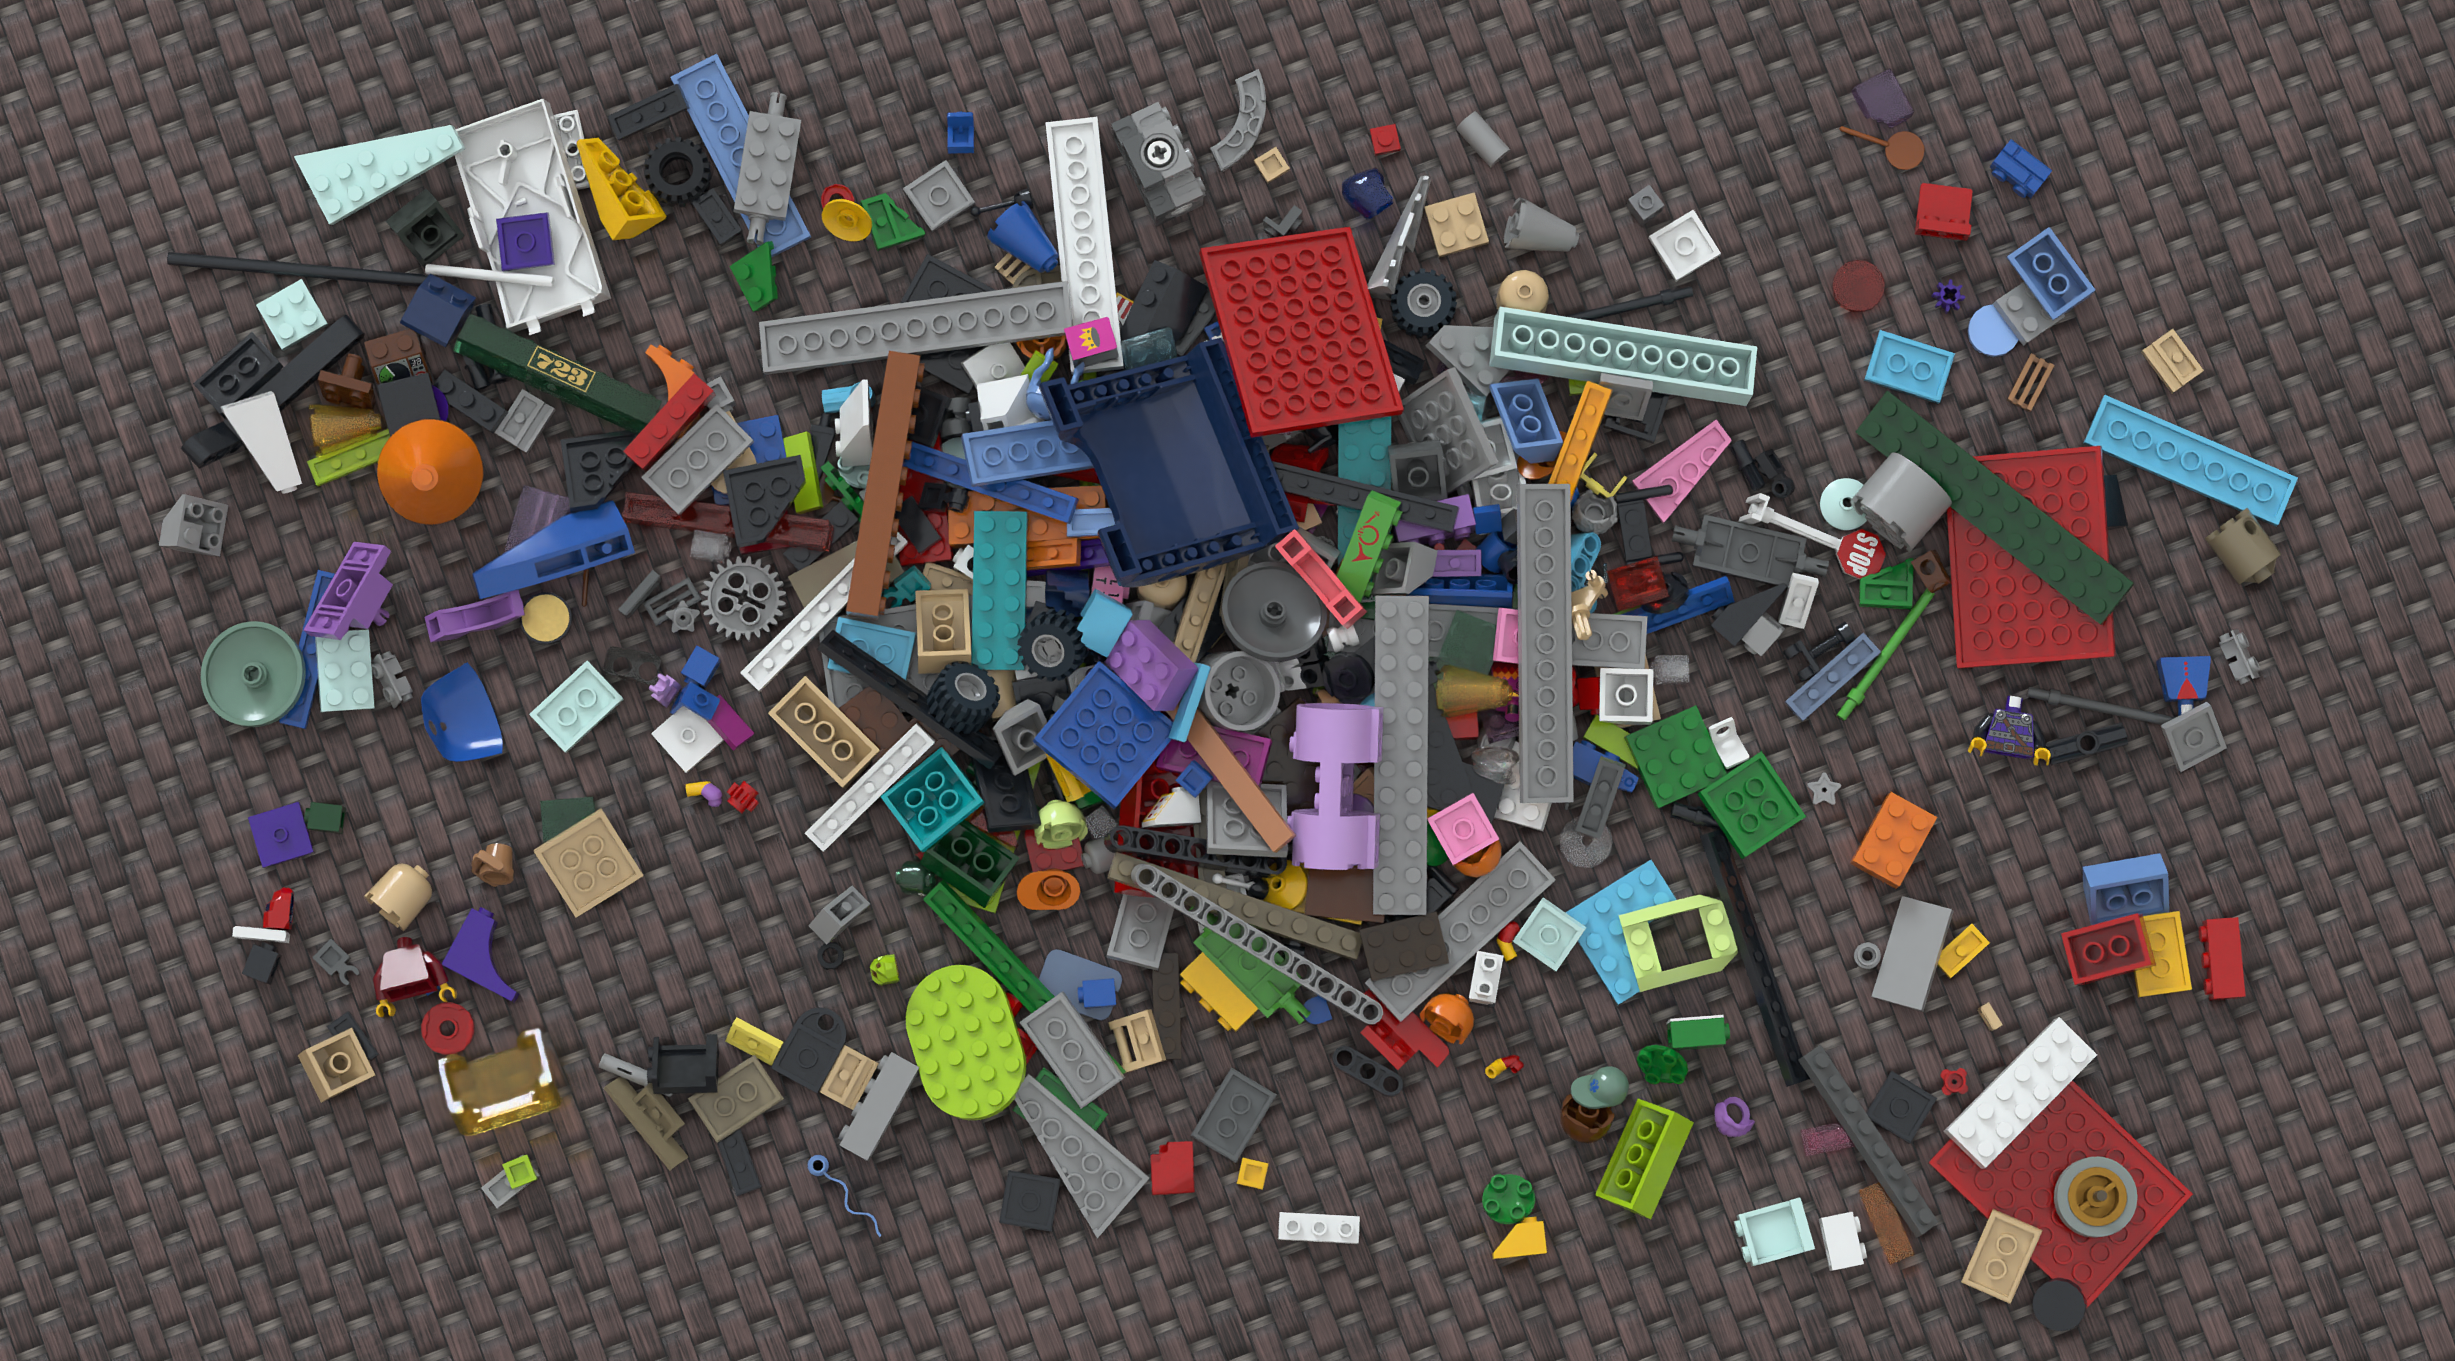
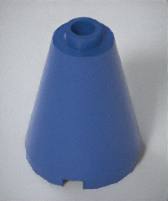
[987,201,1058,273]

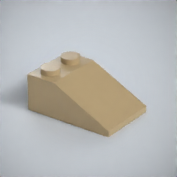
[915,589,971,674]

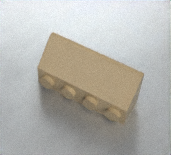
[768,676,880,789]

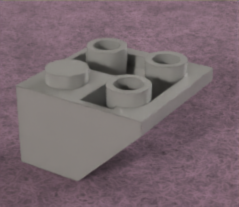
[159,494,228,557]

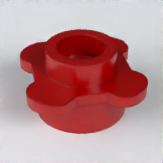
[1940,1068,1968,1096]

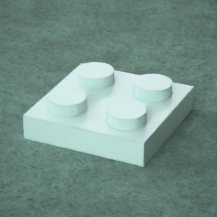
[256,279,328,351]
[1513,897,1587,971]

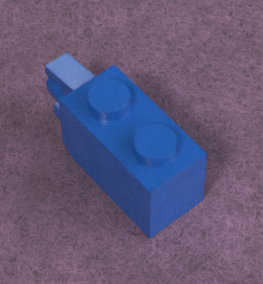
[1573,740,1639,793]

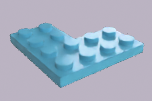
[1566,860,1676,1005]

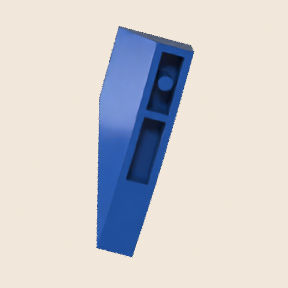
[472,500,635,599]

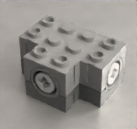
[1111,102,1206,227]

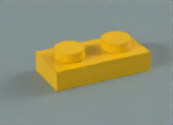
[1937,924,1990,979]

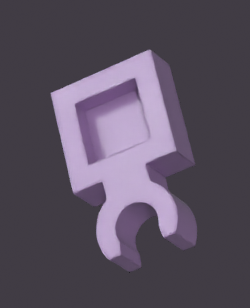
[649,673,682,708]

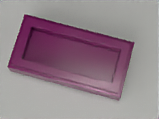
[706,695,755,751]

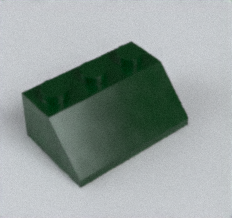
[920,819,1019,908]

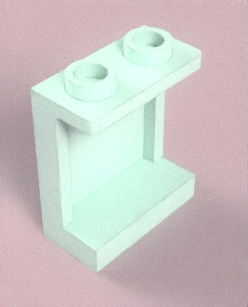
[1734,1198,1815,1267]

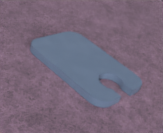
[1039,949,1122,1020]

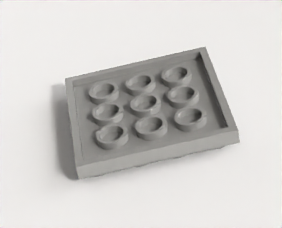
[1397,367,1499,496]

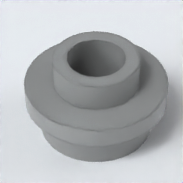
[1854,942,1881,969]

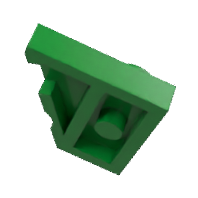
[860,193,925,251]
[729,241,778,312]
[1859,558,1913,609]

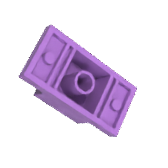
[303,542,393,640]

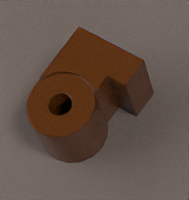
[1911,550,1951,593]

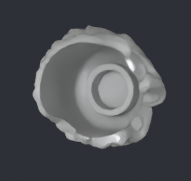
[1572,490,1618,535]

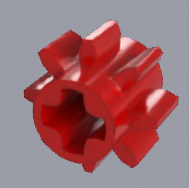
[727,781,759,813]

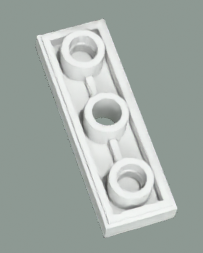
[554,110,590,190]

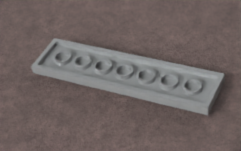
[1364,841,1556,1022]

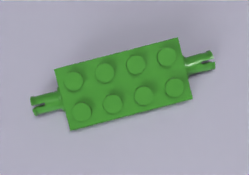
[1188,907,1311,1024]

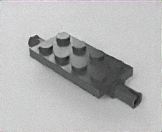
[1671,514,1829,589]

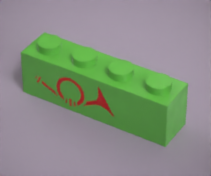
[1337,490,1403,603]

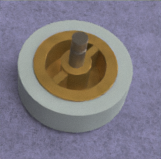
[2054,1156,2137,1238]

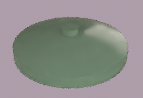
[201,621,306,727]

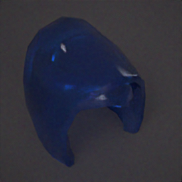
[1342,167,1394,220]

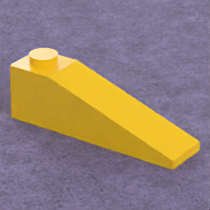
[576,138,667,240]

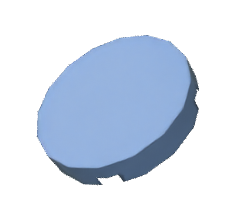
[1967,304,2019,357]

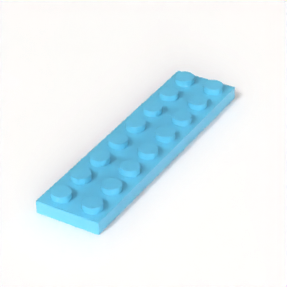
[2083,395,2298,527]

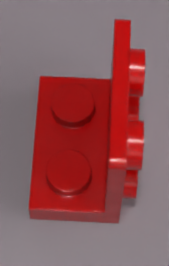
[1915,183,1973,241]

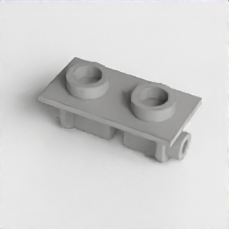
[2219,629,2260,685]
[371,651,413,708]

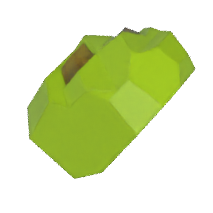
[870,954,900,986]

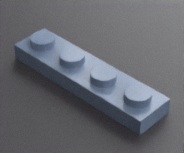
[1784,632,1881,722]

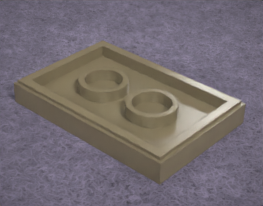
[688,1055,784,1143]

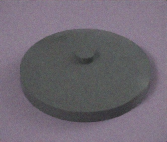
[1221,561,1327,662]

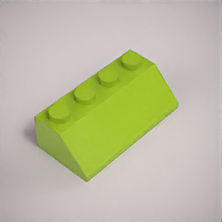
[1595,1099,1694,1219]

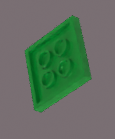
[1624,706,1727,809]
[1697,751,1806,859]

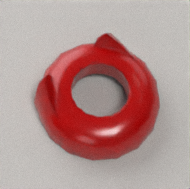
[821,184,854,208]

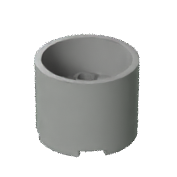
[1850,452,1952,552]
[1198,651,1280,731]

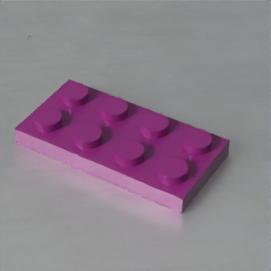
[1156,717,1273,788]

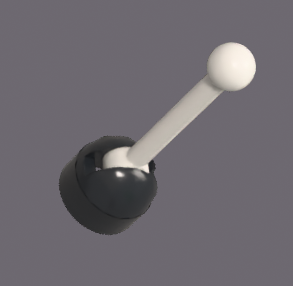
[1212,873,1269,900]

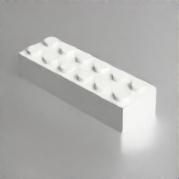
[1944,1017,2097,1169]

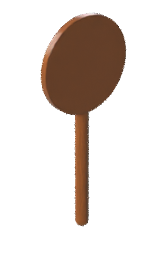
[1840,126,1924,170]

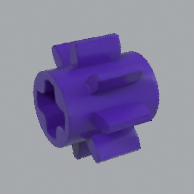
[1931,280,1965,314]

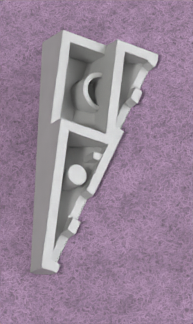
[1367,176,1431,300]

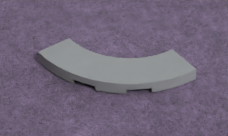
[1210,69,1266,173]

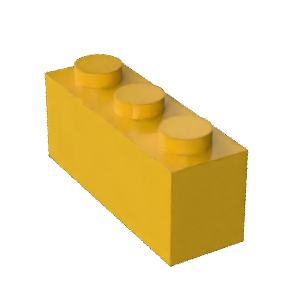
[1180,952,1258,1032]

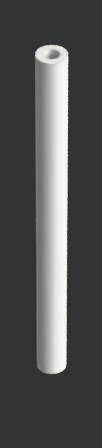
[425,264,554,287]

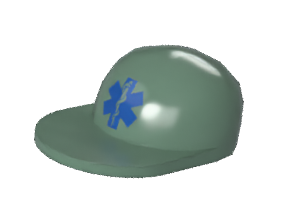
[1571,1066,1629,1109]

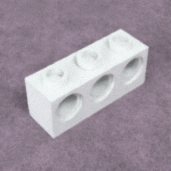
[1278,1212,1360,1244]

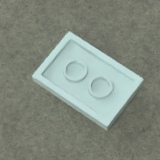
[315,629,374,712]
[529,661,624,753]

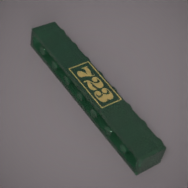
[454,314,662,435]

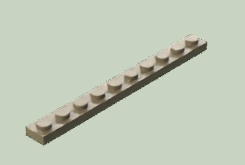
[1107,852,1362,961]

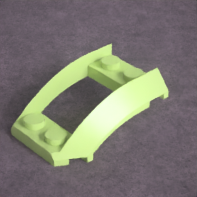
[1619,895,1738,992]

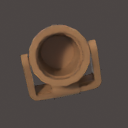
[471,844,514,887]

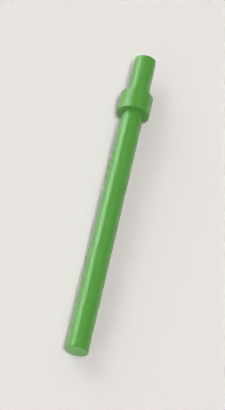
[1837,588,1935,721]

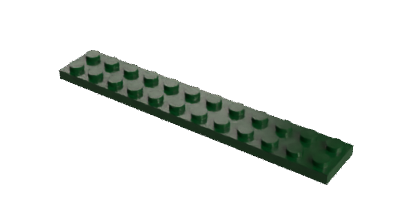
[1856,391,2135,625]

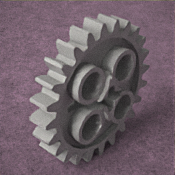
[701,556,787,642]

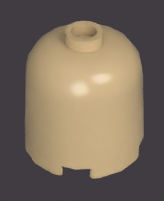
[1496,270,1549,313]
[1136,575,1188,611]
[364,863,432,931]

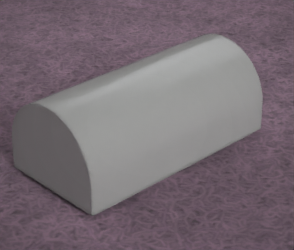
[1456,111,1510,168]

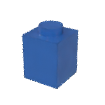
[681,646,722,689]
[1078,978,1116,1009]

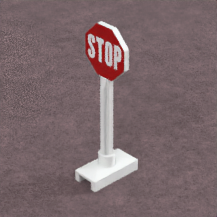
[1738,493,1886,580]

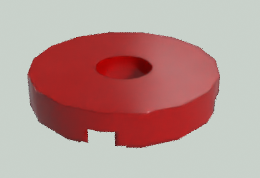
[421,1002,475,1055]

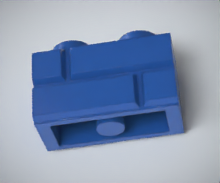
[1989,139,2052,199]

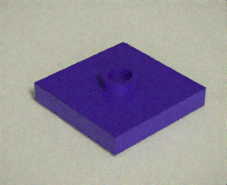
[496,212,555,271]
[248,802,315,868]

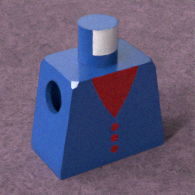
[2156,656,2211,716]

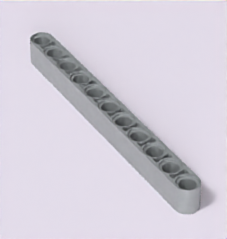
[1131,864,1383,1024]

